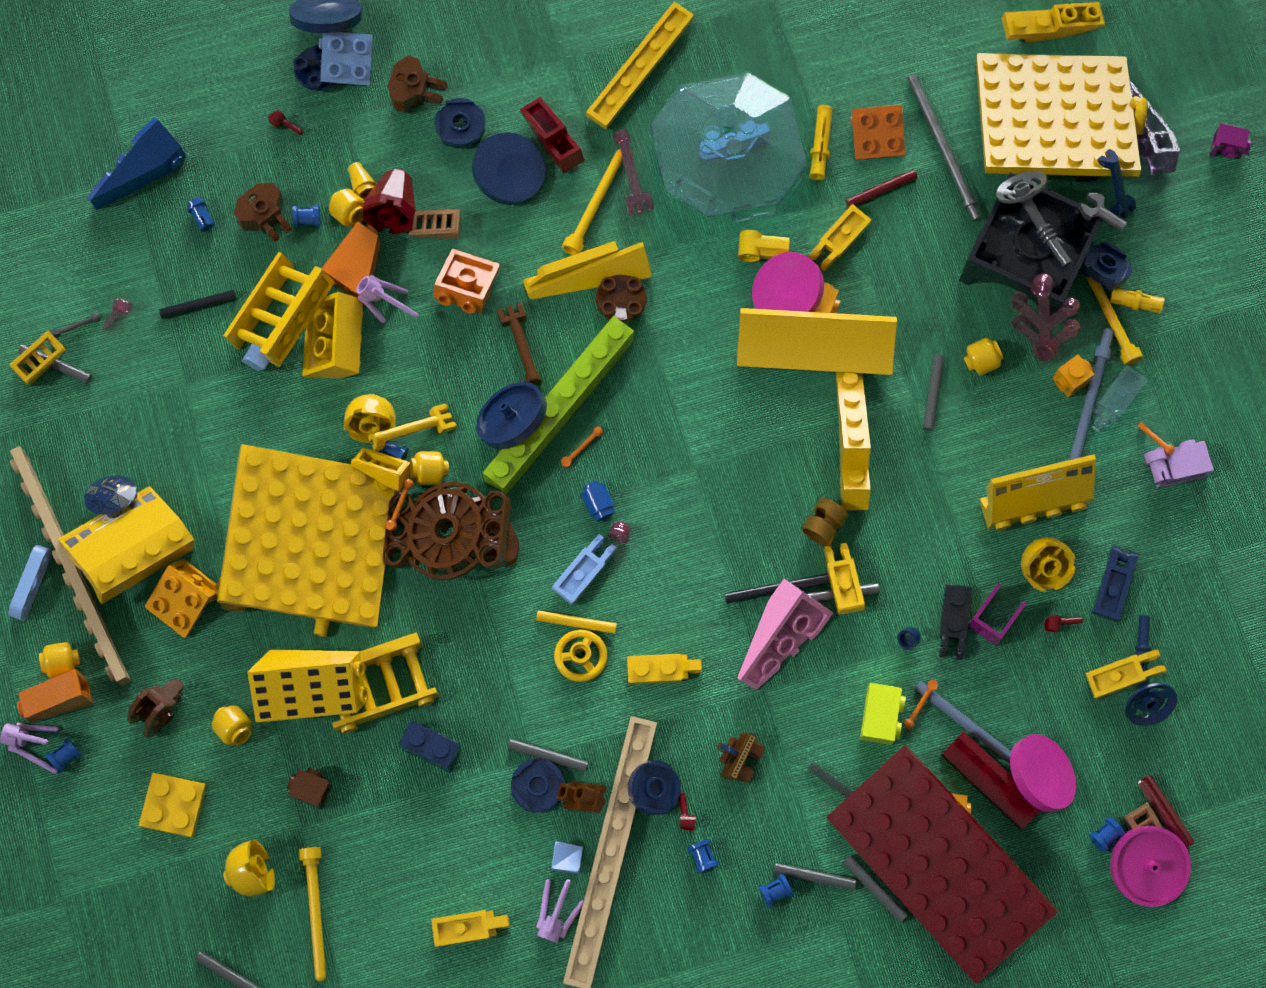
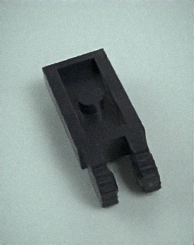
[939,584,972,660]

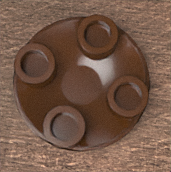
[596,275,647,322]

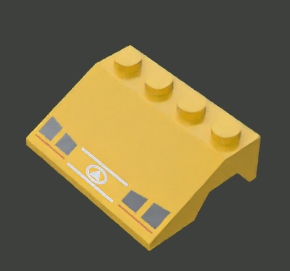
[979,454,1096,531]
[58,486,194,604]

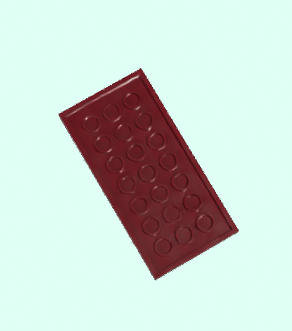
[826,744,1058,984]

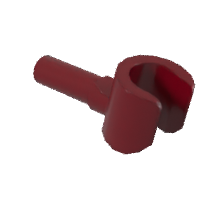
[268,110,303,135]
[1044,615,1082,632]
[679,792,696,831]

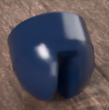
[897,627,921,650]

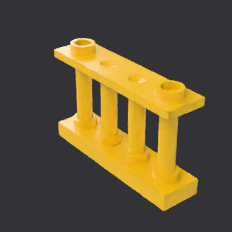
[223,252,335,367]
[332,632,439,734]

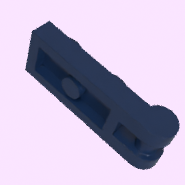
[1092,545,1138,622]

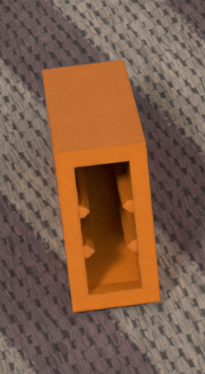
[322,222,381,305]
[17,669,94,723]

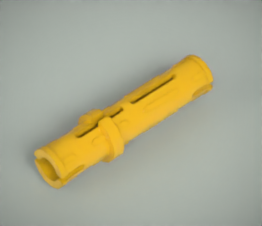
[809,105,833,180]

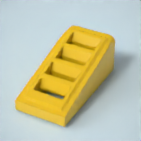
[9,330,66,386]
[351,448,410,491]

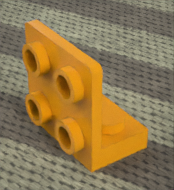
[145,559,218,637]

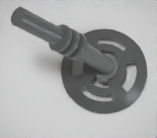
[996,171,1072,267]

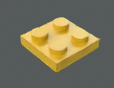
[138,772,207,838]

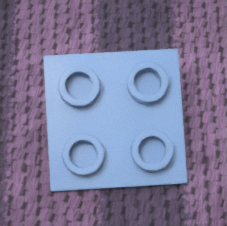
[319,32,372,85]

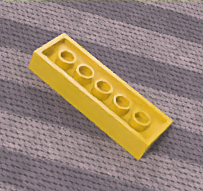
[737,308,897,375]

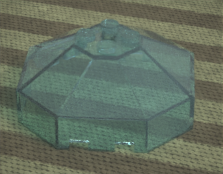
[651,73,806,222]

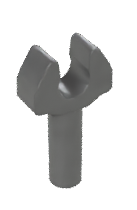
[1079,193,1127,231]

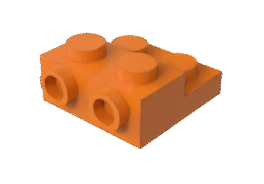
[433,249,500,314]

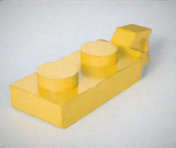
[627,654,702,685]
[431,910,510,947]

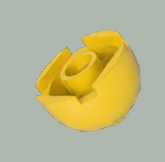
[343,394,396,443]
[1020,537,1076,592]
[223,840,275,897]

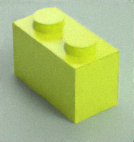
[860,683,905,745]

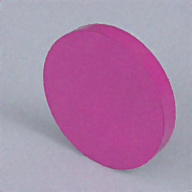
[752,252,824,312]
[1010,734,1076,813]
[1110,826,1191,907]

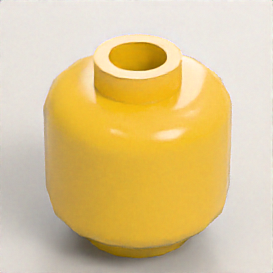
[329,189,365,227]
[964,337,1004,375]
[410,451,449,485]
[39,642,80,679]
[211,705,252,746]

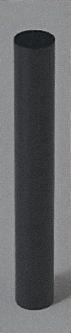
[159,289,237,319]

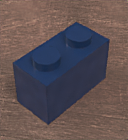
[399,720,462,773]

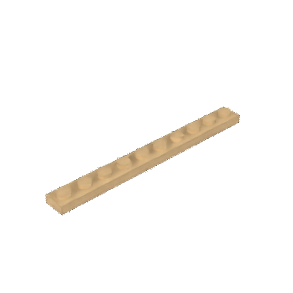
[10,446,132,686]
[563,716,657,988]

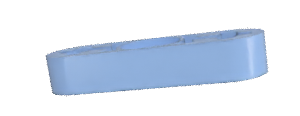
[8,545,52,621]

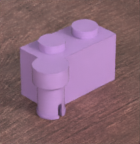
[1144,440,1214,489]

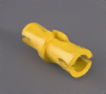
[1110,288,1164,314]

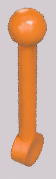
[1137,422,1175,455]
[561,427,603,468]
[385,479,413,531]
[904,680,938,729]

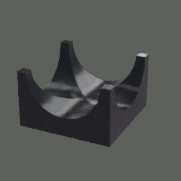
[959,172,1103,324]

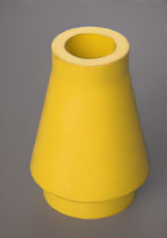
[348,162,376,201]

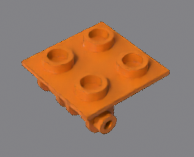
[850,104,905,160]

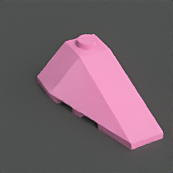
[737,579,833,690]

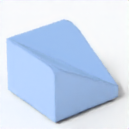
[242,344,269,371]
[551,842,583,874]

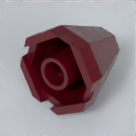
[362,169,416,235]

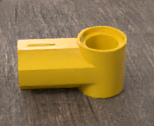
[738,230,789,262]

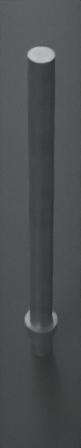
[907,74,982,222]

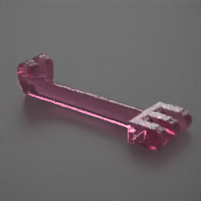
[614,129,654,215]

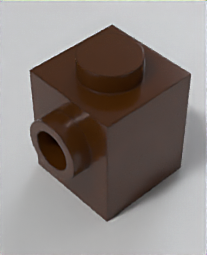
[287,768,332,810]

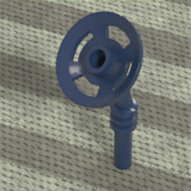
[1125,615,1178,726]

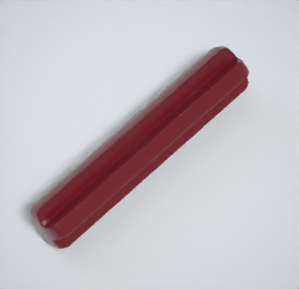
[1138,775,1195,848]

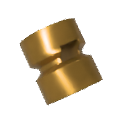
[801,497,849,547]

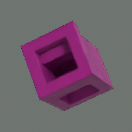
[1209,123,1252,158]

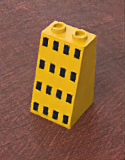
[247,650,368,722]

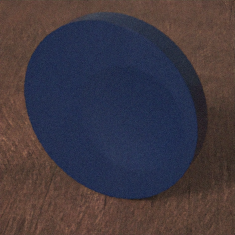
[289,0,362,33]
[472,132,545,205]
[476,382,547,449]

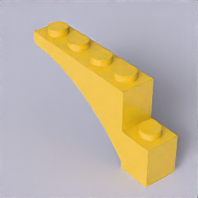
[836,372,871,510]

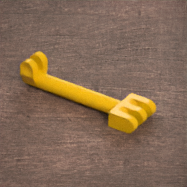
[368,404,457,451]

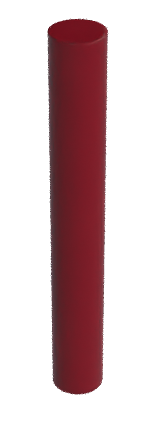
[845,169,917,208]

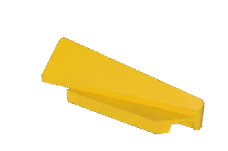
[523,241,652,300]

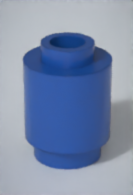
[581,481,615,522]

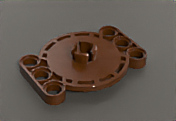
[383,482,511,581]

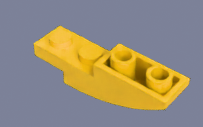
[1001,2,1105,43]

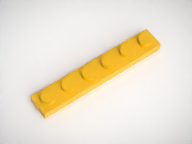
[586,2,694,130]

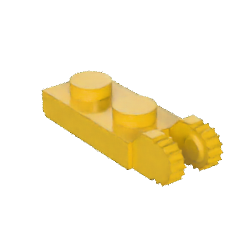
[808,204,872,272]
[824,543,865,615]
[1086,650,1167,700]

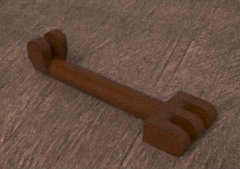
[497,302,542,385]

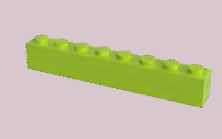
[483,316,634,495]

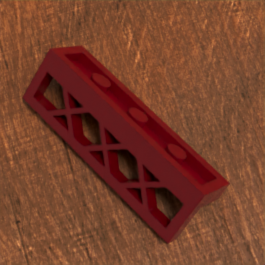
[941,731,1041,830]

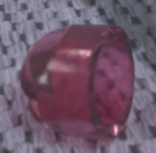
[608,521,630,543]

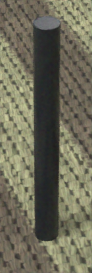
[725,573,830,604]

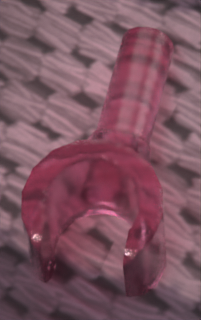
[101,298,132,331]

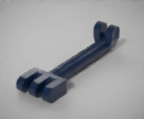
[1097,149,1136,219]

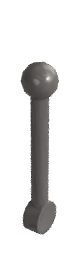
[50,312,101,338]

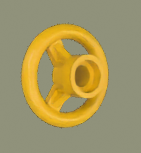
[554,629,607,682]

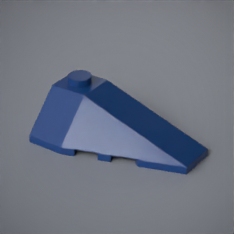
[87,117,186,210]

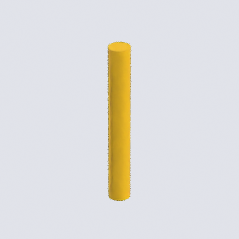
[536,610,617,634]

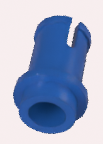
[187,198,215,232]

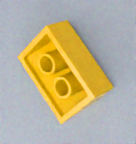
[302,292,363,378]

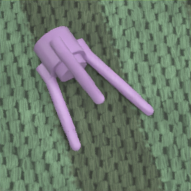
[356,275,419,323]
[0,722,59,774]
[536,879,584,943]

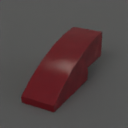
[520,97,585,174]

